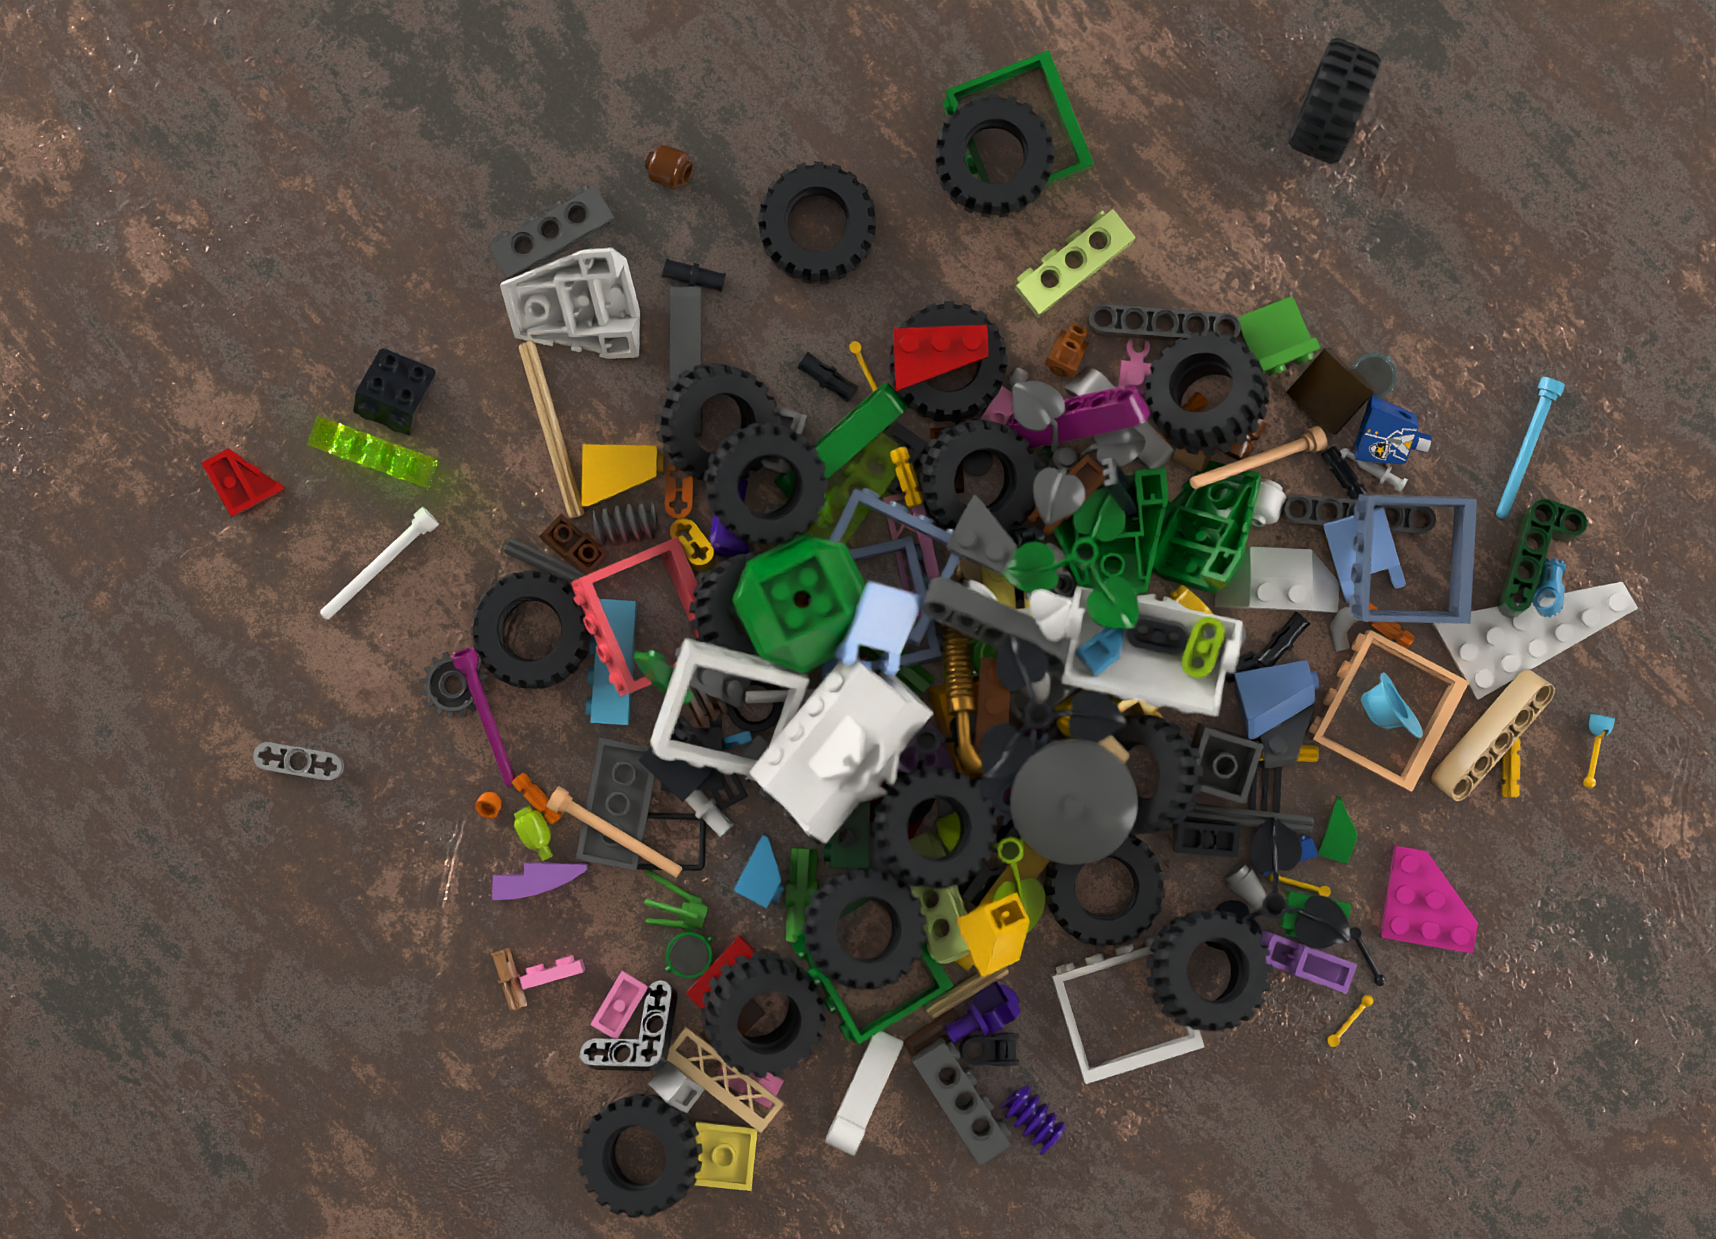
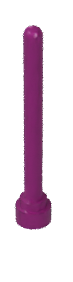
[451,647,515,787]

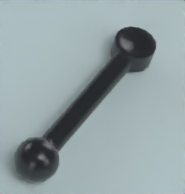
[1350,927,1386,986]

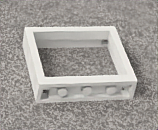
[650,639,809,781]
[1050,935,1204,1084]

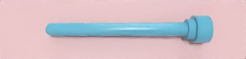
[1496,377,1565,519]

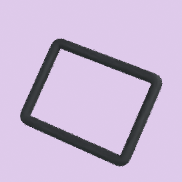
[637,813,706,871]

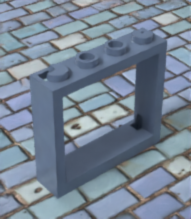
[829,488,961,647]
[1349,494,1477,623]
[811,536,944,675]

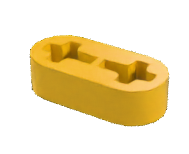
[670,518,715,572]

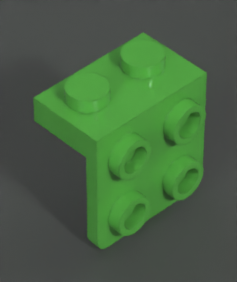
[1238,297,1321,377]

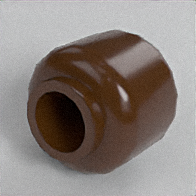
[645,145,693,189]

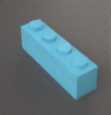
[585,599,638,725]

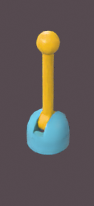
[1583,714,1615,789]

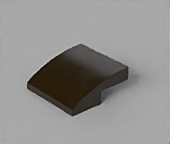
[1286,348,1376,435]

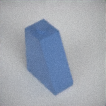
[1234,660,1319,740]

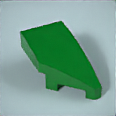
[1318,796,1358,864]

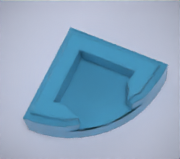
[722,731,753,750]

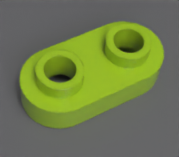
[1182,617,1226,679]

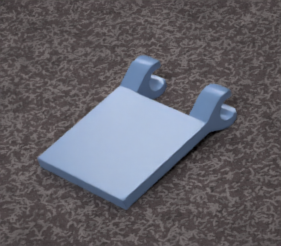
[1323,506,1406,603]
[835,581,924,676]

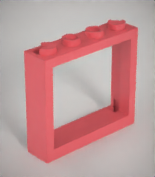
[571,537,700,697]

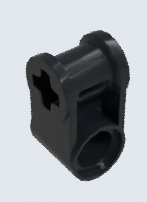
[959,1032,1020,1066]

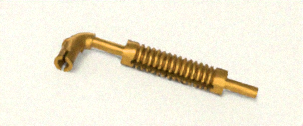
[940,570,1013,777]

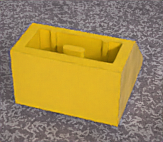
[956,892,1030,977]

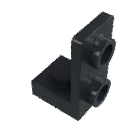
[887,422,928,495]

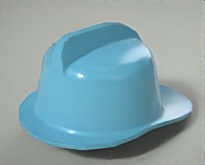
[1361,673,1423,738]

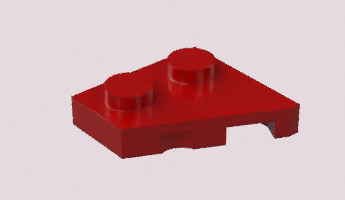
[201,448,284,518]

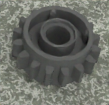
[420,651,489,718]

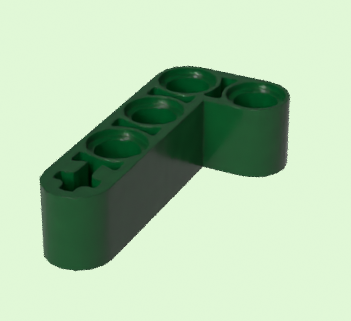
[1497,499,1588,618]

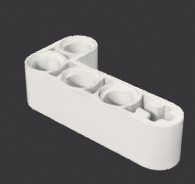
[825,1031,904,1156]

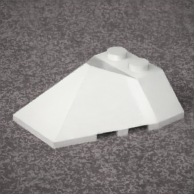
[500,248,640,359]

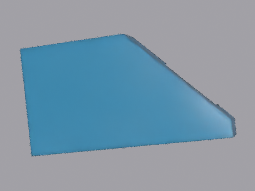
[1075,628,1124,676]

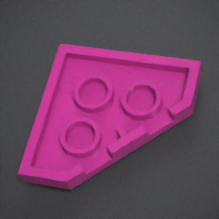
[1380,846,1478,953]

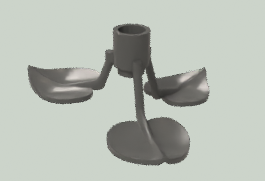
[1012,381,1146,526]

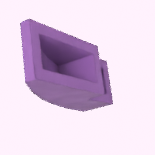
[492,862,589,900]
[1259,930,1357,994]

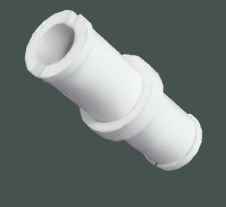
[685,790,734,838]

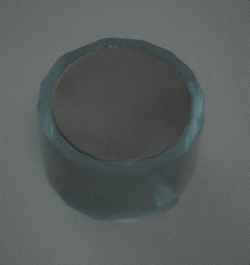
[1349,353,1397,401]

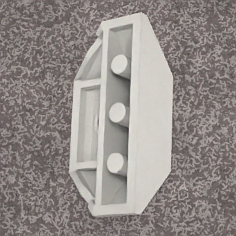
[1214,546,1339,613]

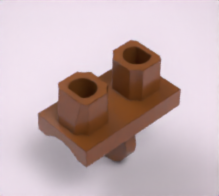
[1045,323,1089,378]

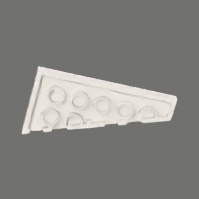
[1431,581,1638,700]

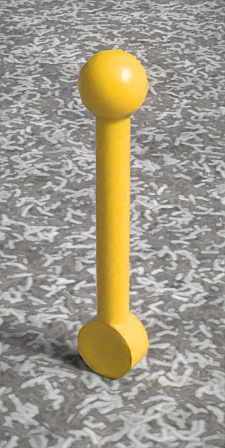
[849,341,878,393]
[1268,872,1331,897]
[1327,995,1374,1047]

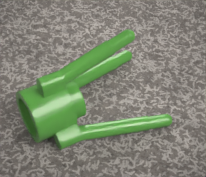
[645,869,708,931]

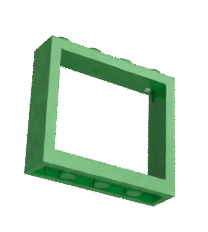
[942,50,1094,188]
[791,899,954,1045]

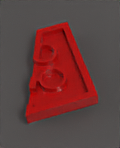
[893,325,988,392]

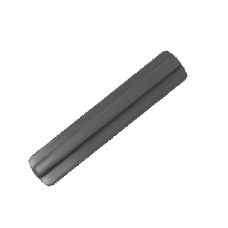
[504,538,586,583]

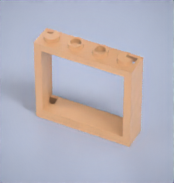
[1308,630,1469,792]

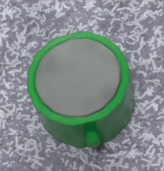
[665,931,714,979]

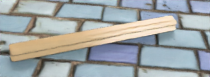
[519,341,585,519]

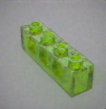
[307,415,439,490]
[808,432,911,545]

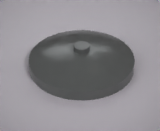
[1011,739,1137,864]

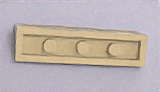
[667,1026,784,1133]

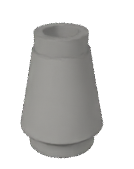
[1225,862,1266,909]

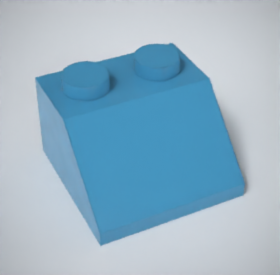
[734,833,785,908]

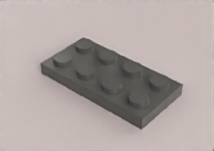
[575,737,655,871]

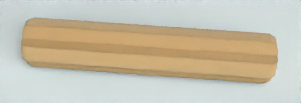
[925,967,1009,1019]

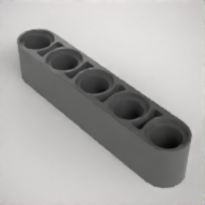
[670,286,702,436]
[1088,304,1241,341]
[1281,495,1436,535]
[922,577,1071,672]

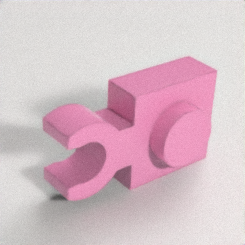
[1118,339,1152,395]

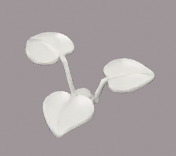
[962,579,1072,702]

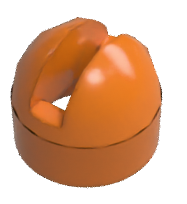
[475,791,502,819]

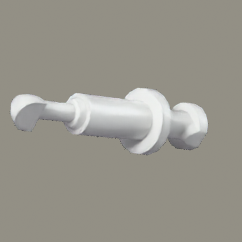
[1340,448,1408,493]

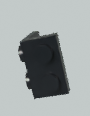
[353,348,436,436]

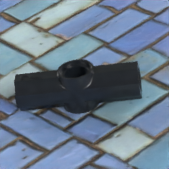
[958,819,1021,907]

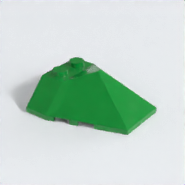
[1152,460,1261,594]
[1054,468,1169,595]

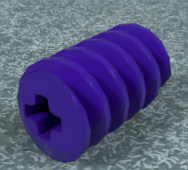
[998,1085,1066,1155]

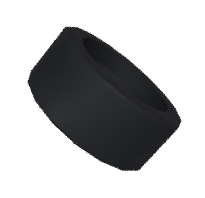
[725,676,784,733]

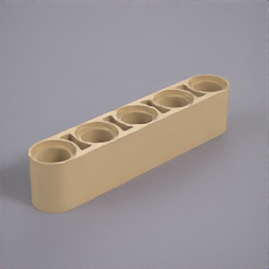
[1431,670,1555,801]

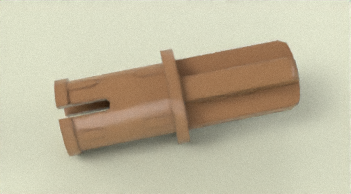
[491,948,527,1011]

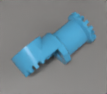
[1532,558,1566,618]

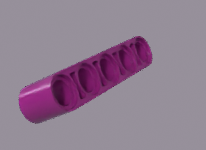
[1008,385,1150,449]

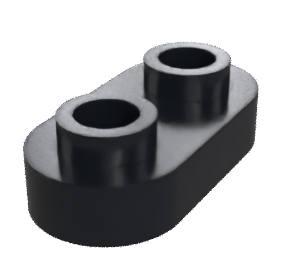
[1126,615,1189,655]

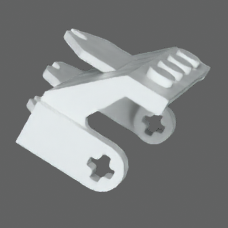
[1062,586,1242,716]
[749,657,933,843]

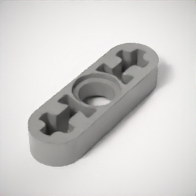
[253,742,344,780]

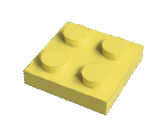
[694,1121,758,1191]

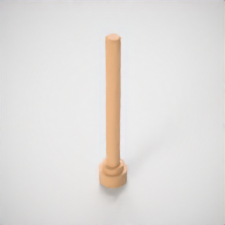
[1190,426,1327,489]
[546,786,682,878]

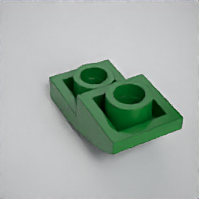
[634,650,694,705]

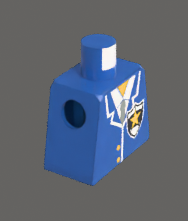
[1353,396,1432,464]

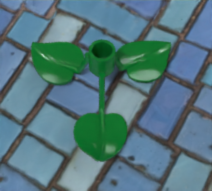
[1004,487,1139,629]

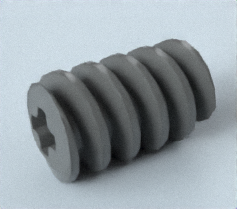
[593,501,658,546]

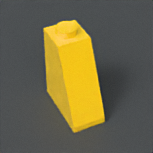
[581,444,664,508]

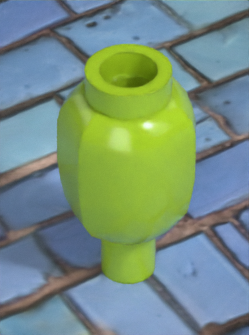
[514,805,553,861]

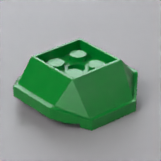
[732,533,867,674]

